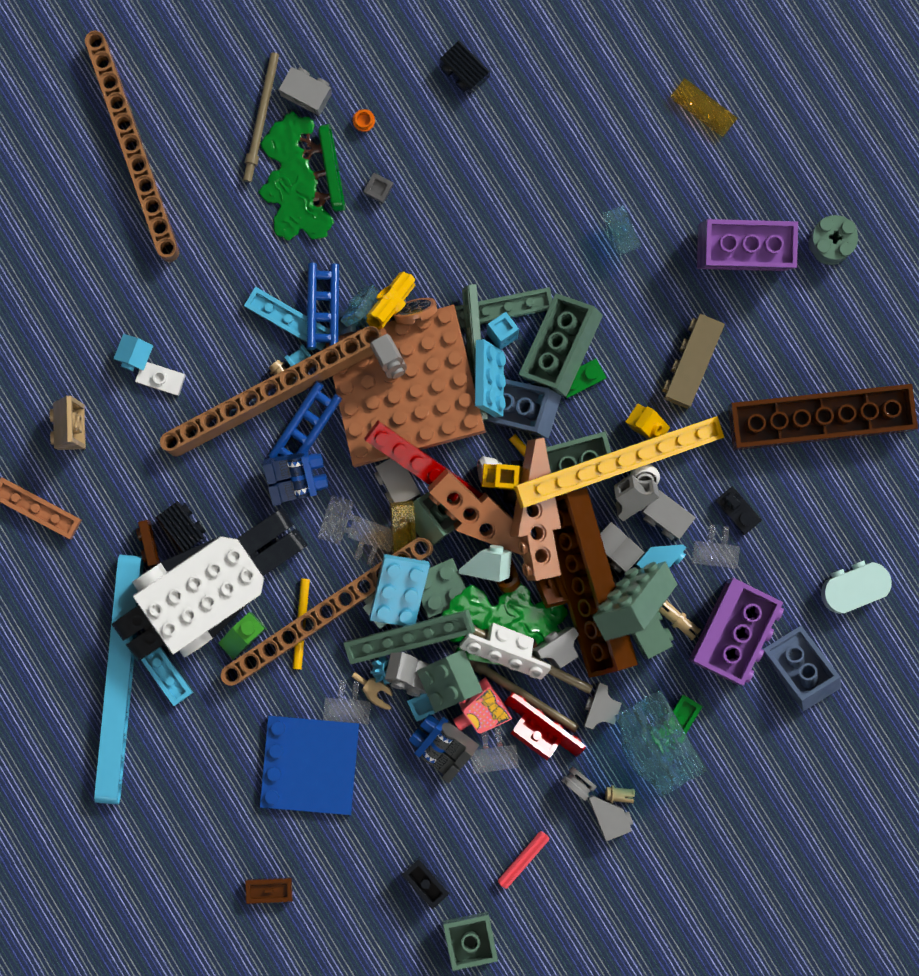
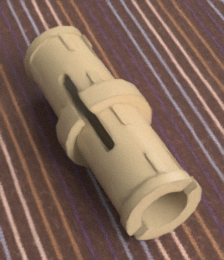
[659,600,701,640]

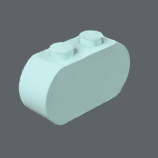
[821,561,892,614]

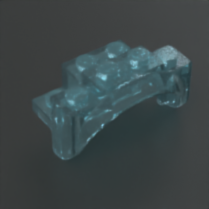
[615,690,706,797]

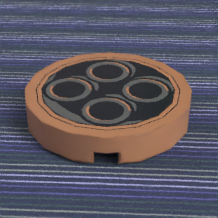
[393,298,437,325]

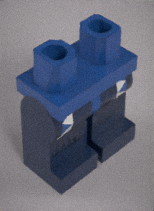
[263,451,329,506]

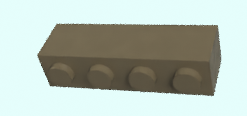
[662,314,725,409]

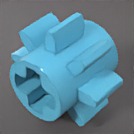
[370,656,390,685]

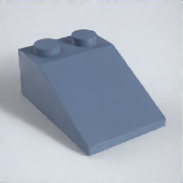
[484,379,562,439]
[763,626,841,712]

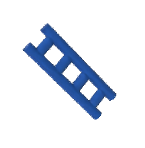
[307,263,339,350]
[268,381,342,458]

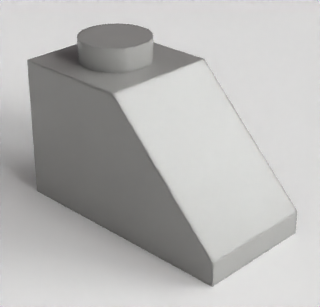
[588,795,634,841]

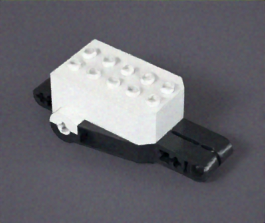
[111,507,308,662]

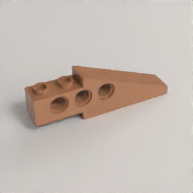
[510,438,561,581]
[427,468,541,561]

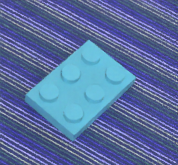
[475,339,506,417]
[369,554,430,626]

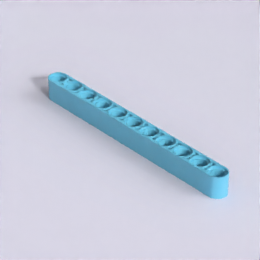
[94,554,144,805]

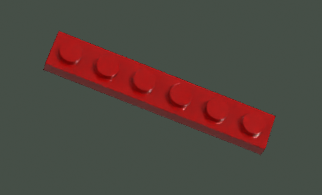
[364,420,483,514]

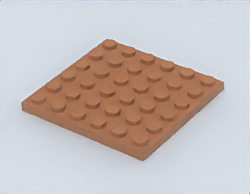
[325,305,486,468]

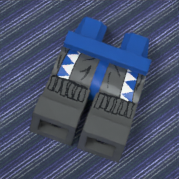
[409,714,479,784]

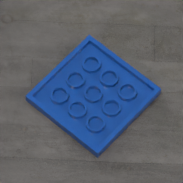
[260,715,359,815]

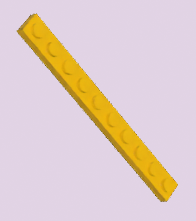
[514,416,724,508]

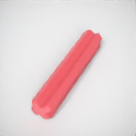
[498,831,549,889]

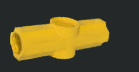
[366,271,415,330]

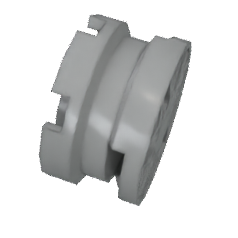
[561,766,597,801]

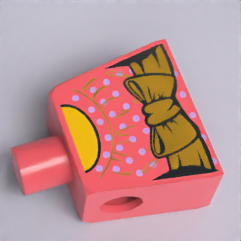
[453,677,512,734]

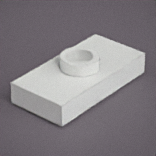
[135,362,186,396]

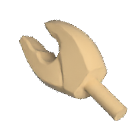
[352,672,393,710]

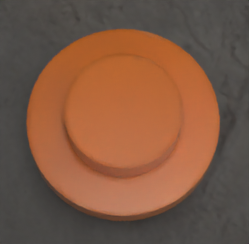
[353,109,375,132]

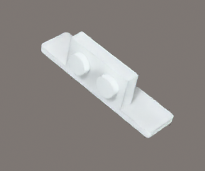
[460,623,551,680]

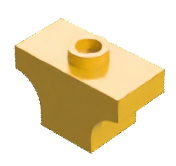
[625,404,670,440]
[481,464,522,490]

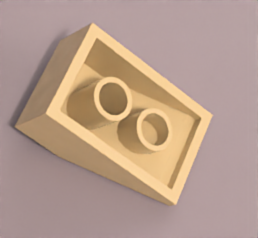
[50,396,86,450]

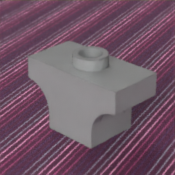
[614,474,660,521]
[532,627,579,669]
[583,683,622,729]

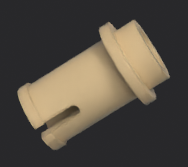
[269,360,296,385]
[605,785,635,804]

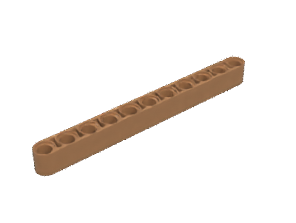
[85,30,180,262]
[160,326,382,456]
[221,538,433,686]

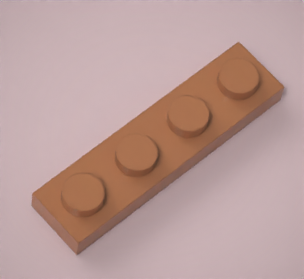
[0,477,82,539]

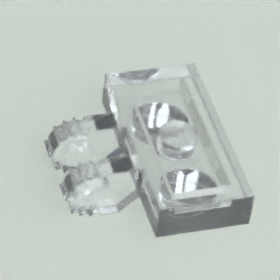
[317,495,362,545]
[347,516,398,565]
[691,525,740,569]
[323,680,371,724]
[471,728,519,774]

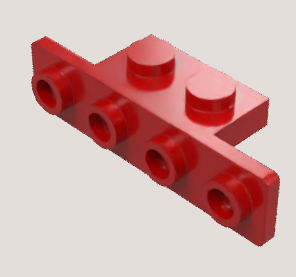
[504,692,586,760]

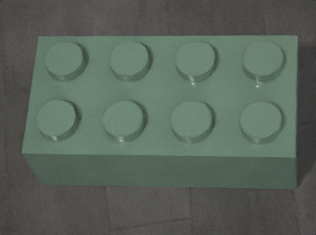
[519,293,603,397]
[593,561,678,641]

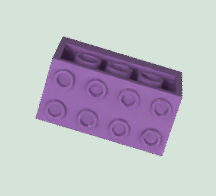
[697,219,798,271]
[688,578,784,686]

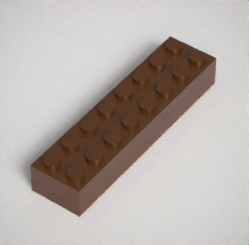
[728,384,918,451]
[553,488,638,678]

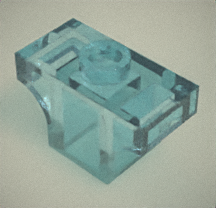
[603,205,641,256]
[340,284,379,330]

